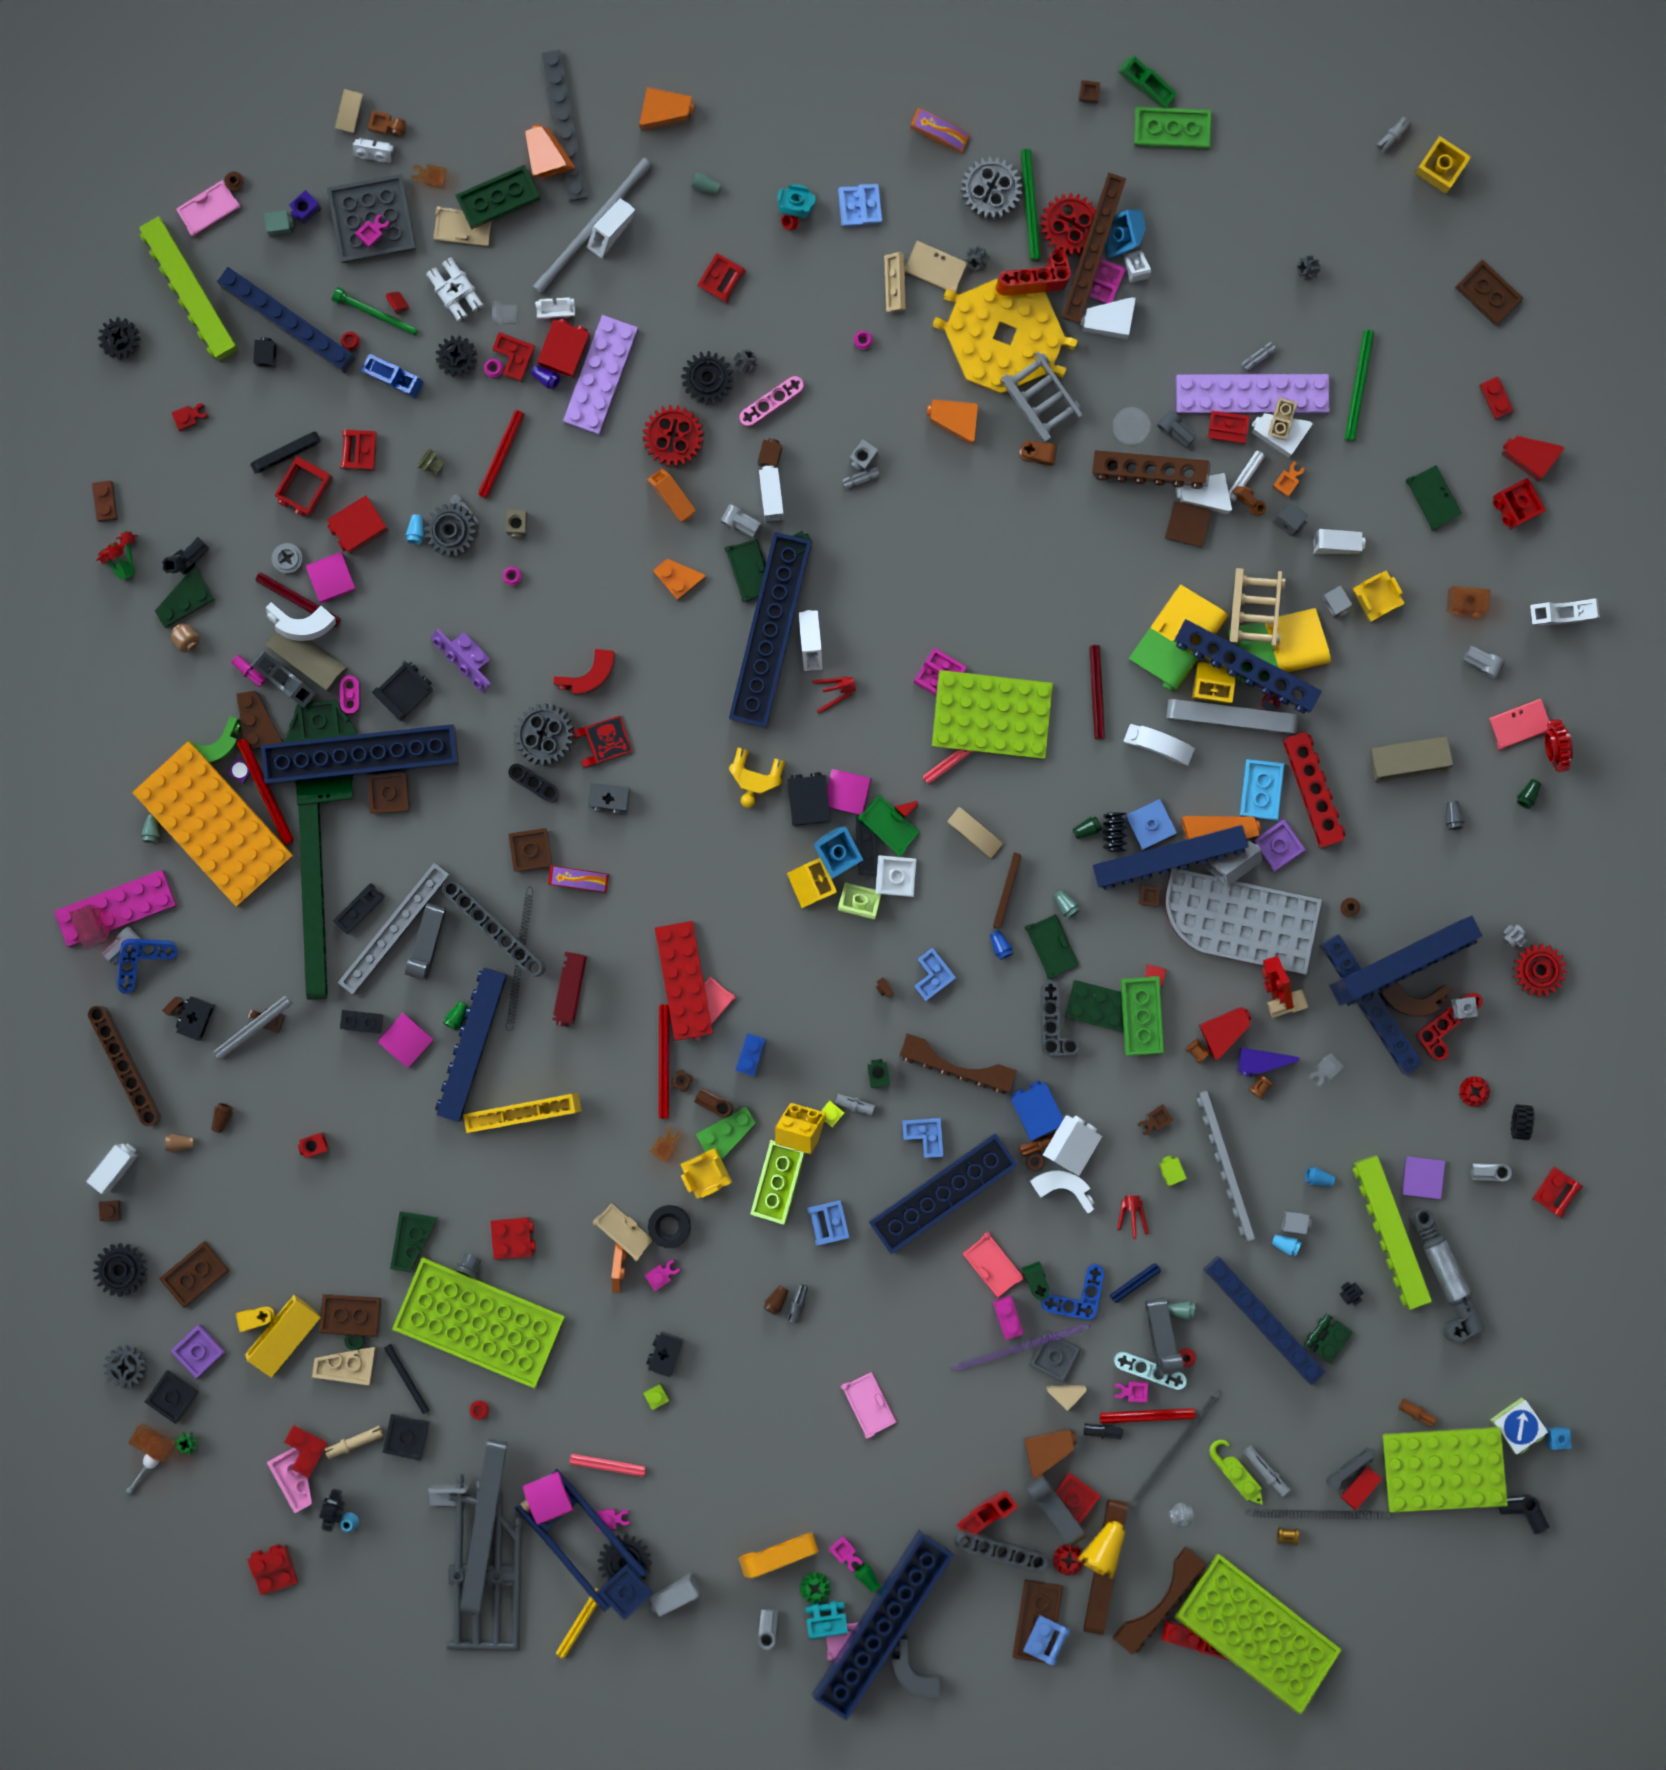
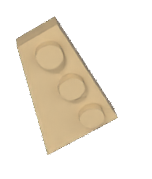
[312,1346,376,1385]

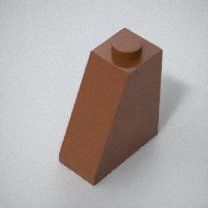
[1024,1428,1077,1479]

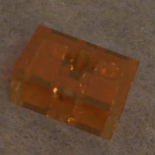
[1447,586,1490,617]
[129,1423,176,1462]

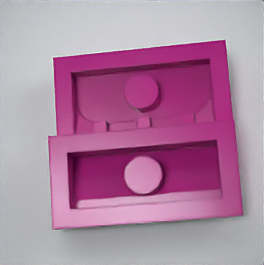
[1089,259,1126,303]
[306,552,356,604]
[913,647,967,696]
[827,769,872,815]
[377,1012,434,1068]
[522,1472,574,1525]

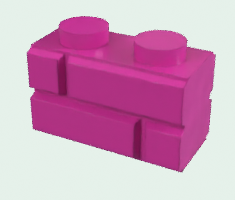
[992,1295,1024,1340]

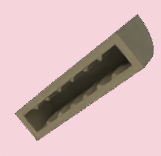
[265,631,347,692]
[1371,736,1453,782]

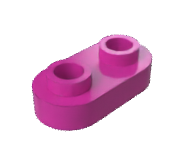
[340,675,360,714]

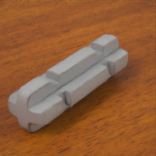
[1242,342,1276,371]
[843,467,879,489]
[450,494,479,528]

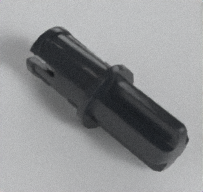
[1084,1423,1123,1439]

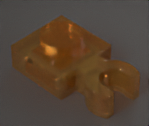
[411,164,447,188]
[650,1126,681,1162]

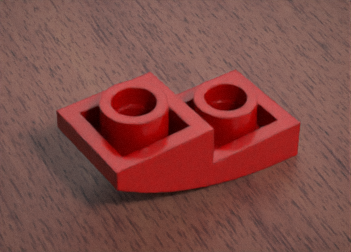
[1340,1466,1382,1510]

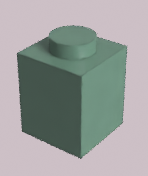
[264,210,294,237]

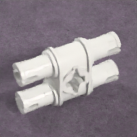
[426,257,484,322]

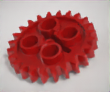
[1039,193,1097,256]
[642,405,704,467]

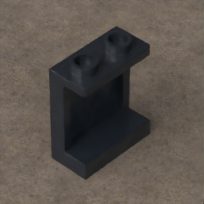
[372,661,433,721]
[787,772,831,826]

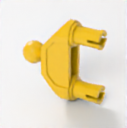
[729,748,786,808]

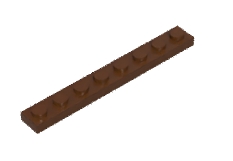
[1061,172,1126,324]

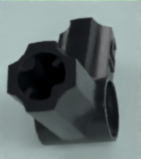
[162,536,209,575]
[1498,1494,1550,1534]

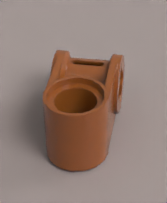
[1019,440,1057,466]

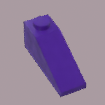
[1236,1048,1299,1077]

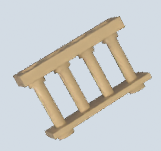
[1230,568,1285,650]

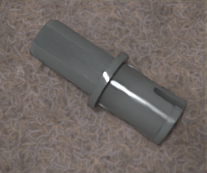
[786,1284,808,1323]

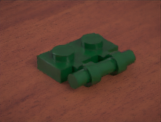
[1304,1313,1353,1364]

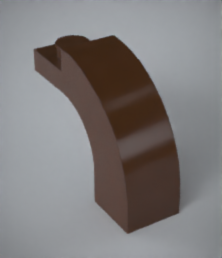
[1379,983,1451,1016]

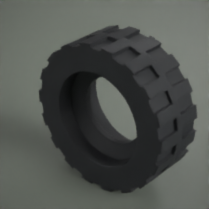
[648,1205,691,1248]

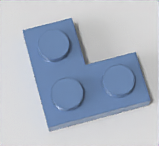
[914,947,956,1001]
[902,1118,943,1158]

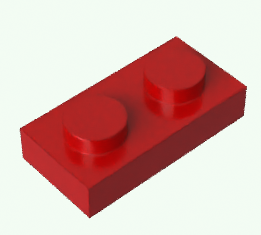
[1479,376,1514,419]

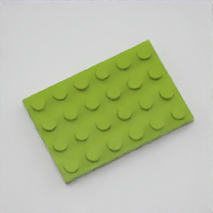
[931,670,1053,759]
[1383,1427,1508,1512]

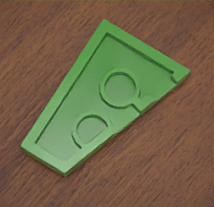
[696,1106,755,1160]

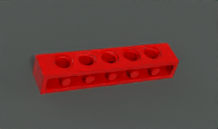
[1282,731,1346,848]

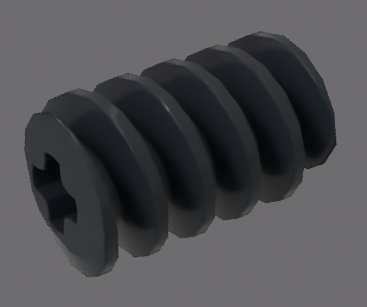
[1103,812,1128,852]

